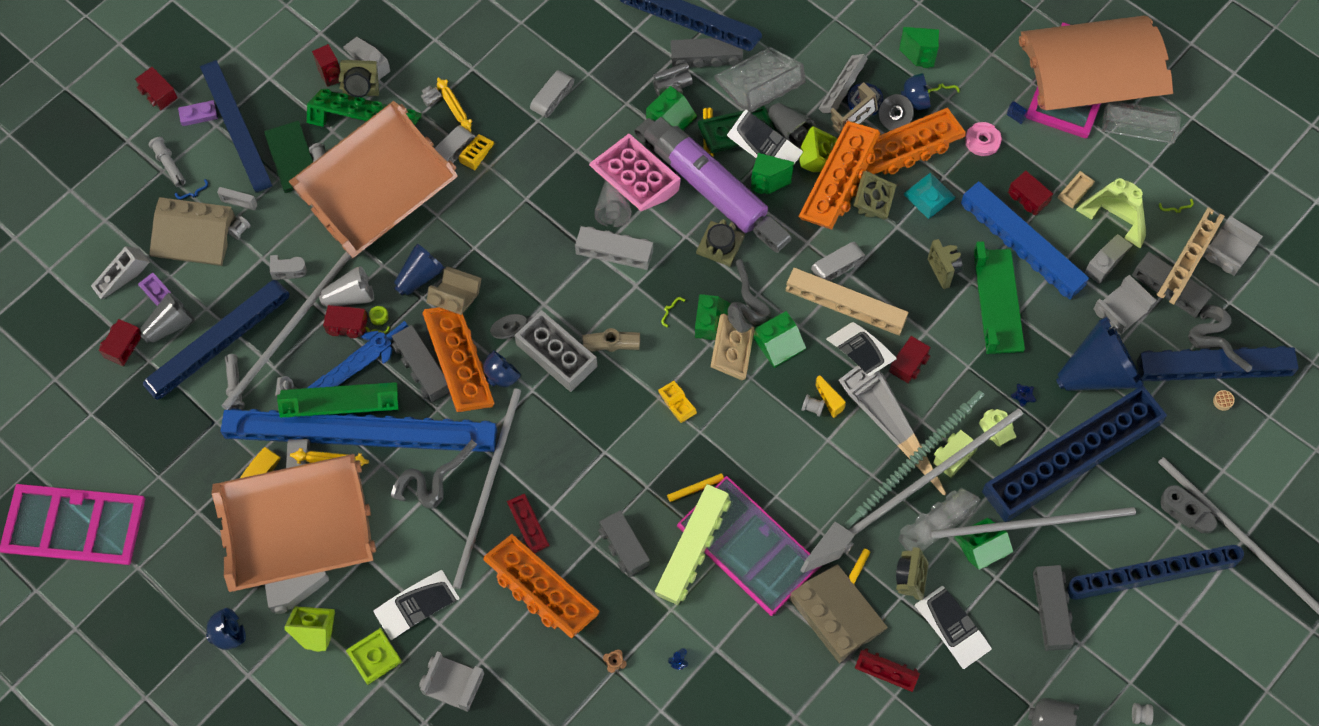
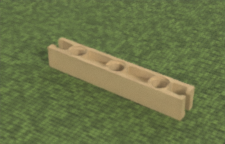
[1157,207,1225,305]
[786,268,908,336]

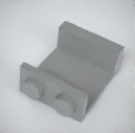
[1203,216,1263,276]
[1093,275,1157,335]
[419,651,484,712]

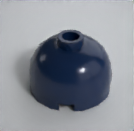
[901,73,931,110]
[483,350,521,387]
[206,607,246,650]

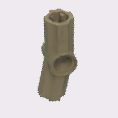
[582,328,640,352]

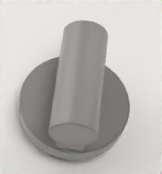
[420,85,442,107]
[275,376,294,397]

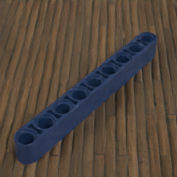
[620,0,762,51]
[200,60,272,193]
[143,280,290,400]
[1066,545,1244,600]

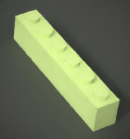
[655,484,731,605]

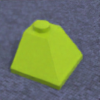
[799,126,837,172]
[285,606,335,652]

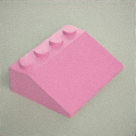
[589,134,681,211]

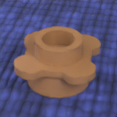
[603,650,627,673]

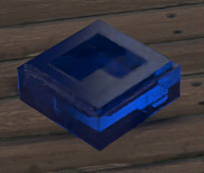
[1007,101,1028,124]

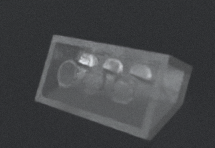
[1102,101,1181,144]
[898,488,980,551]

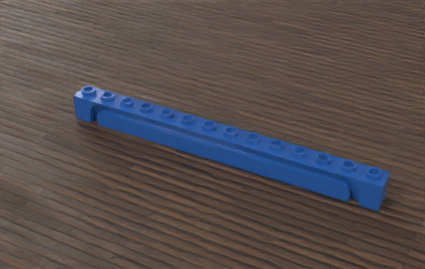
[220,408,497,452]

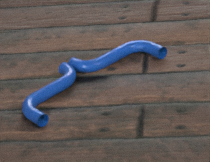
[175,179,208,199]

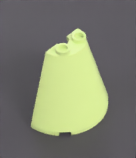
[1076,178,1146,248]

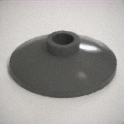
[879,94,914,130]
[490,314,527,339]

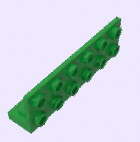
[307,89,422,127]
[973,241,1025,354]
[277,382,398,418]

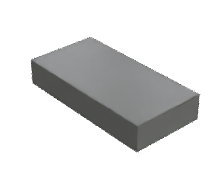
[217,187,257,210]

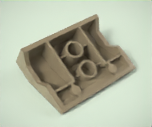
[149,197,236,266]
[790,564,888,664]

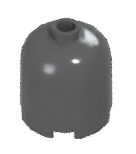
[1028,698,1080,726]

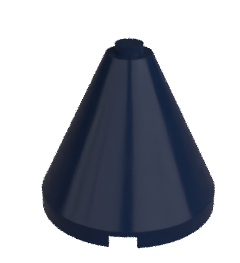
[1056,316,1144,391]

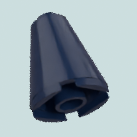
[394,244,445,296]

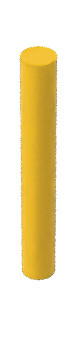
[667,473,724,502]
[848,548,871,584]

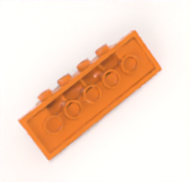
[866,107,966,175]
[799,121,880,230]
[423,307,495,412]
[483,534,600,639]

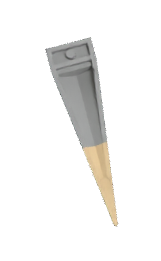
[839,366,946,495]

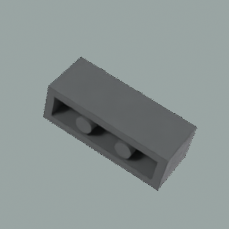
[598,510,650,577]

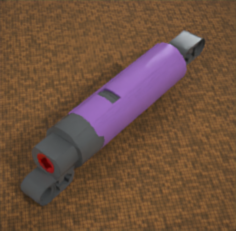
[634,117,792,253]

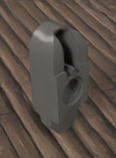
[1160,485,1217,534]

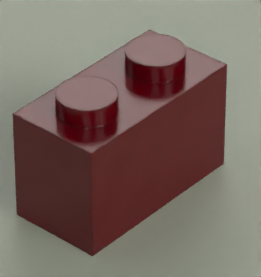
[312,44,341,87]
[135,67,178,110]
[1008,171,1053,216]
[323,305,368,338]
[99,319,142,366]
[889,336,931,384]

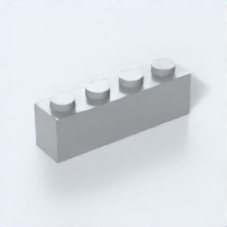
[575,226,653,270]

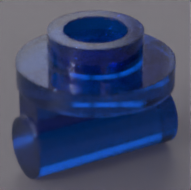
[668,648,688,670]

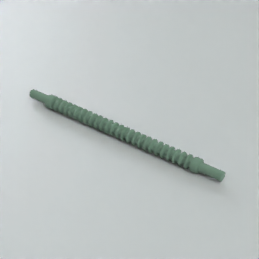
[843,390,985,530]

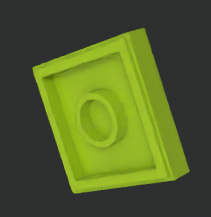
[346,628,403,685]

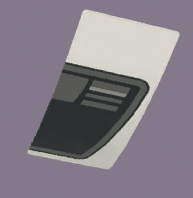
[727,110,803,164]
[826,322,896,376]
[374,570,459,640]
[915,586,992,669]

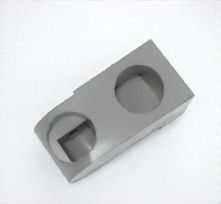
[270,255,307,280]

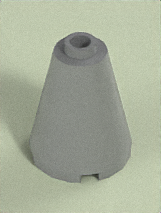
[319,266,374,307]

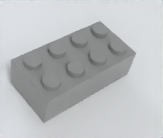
[515,310,597,392]

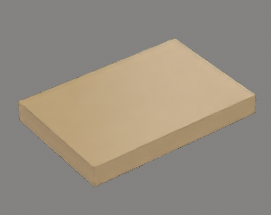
[711,314,755,380]

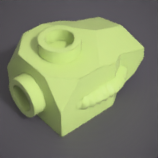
[979,409,1017,447]

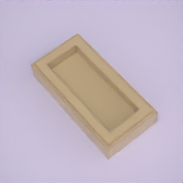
[1058,171,1095,209]

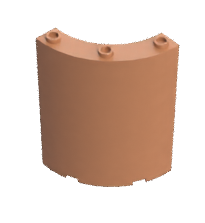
[1019,15,1173,110]
[289,101,458,258]
[212,454,376,592]

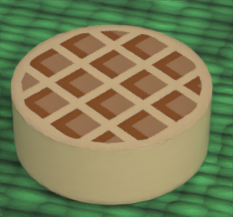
[1213,390,1234,411]

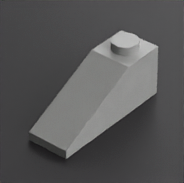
[343,37,391,80]
[1085,234,1133,284]
[91,246,150,299]
[800,522,855,573]
[265,571,329,614]

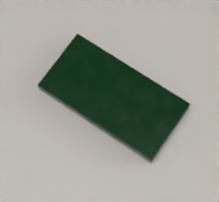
[698,106,777,154]
[264,120,313,193]

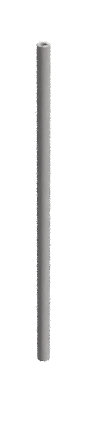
[221,252,351,410]
[453,388,521,589]
[849,408,1023,535]
[1158,457,1319,615]
[929,507,1136,539]

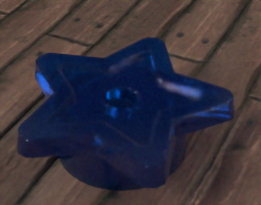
[1011,384,1036,407]

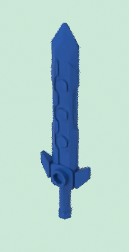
[308,321,409,388]

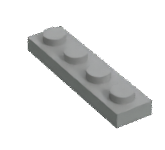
[819,54,868,113]

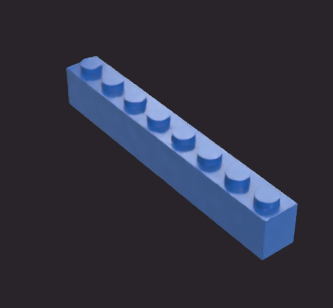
[961,181,1089,300]

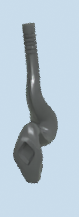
[728,259,771,333]
[1188,305,1252,372]
[390,439,477,509]

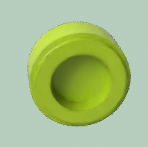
[369,306,389,325]

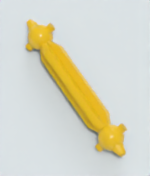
[437,77,473,132]
[290,448,369,466]

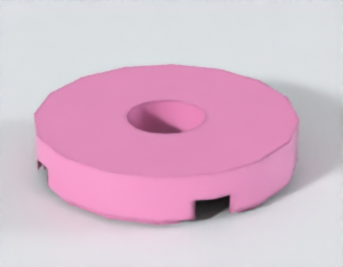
[965,122,1002,156]

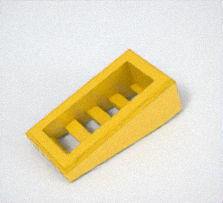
[459,134,494,171]
[815,375,846,418]

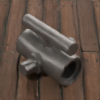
[653,62,692,96]

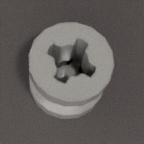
[1132,703,1153,725]

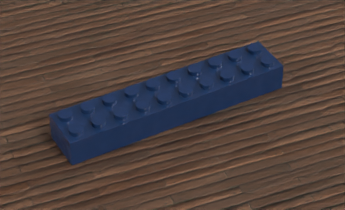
[982,386,1167,522]

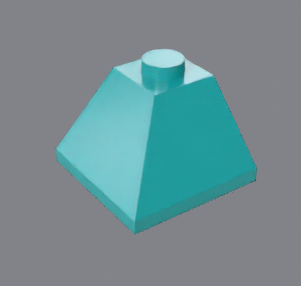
[903,172,956,219]

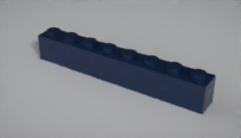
[1136,346,1299,381]

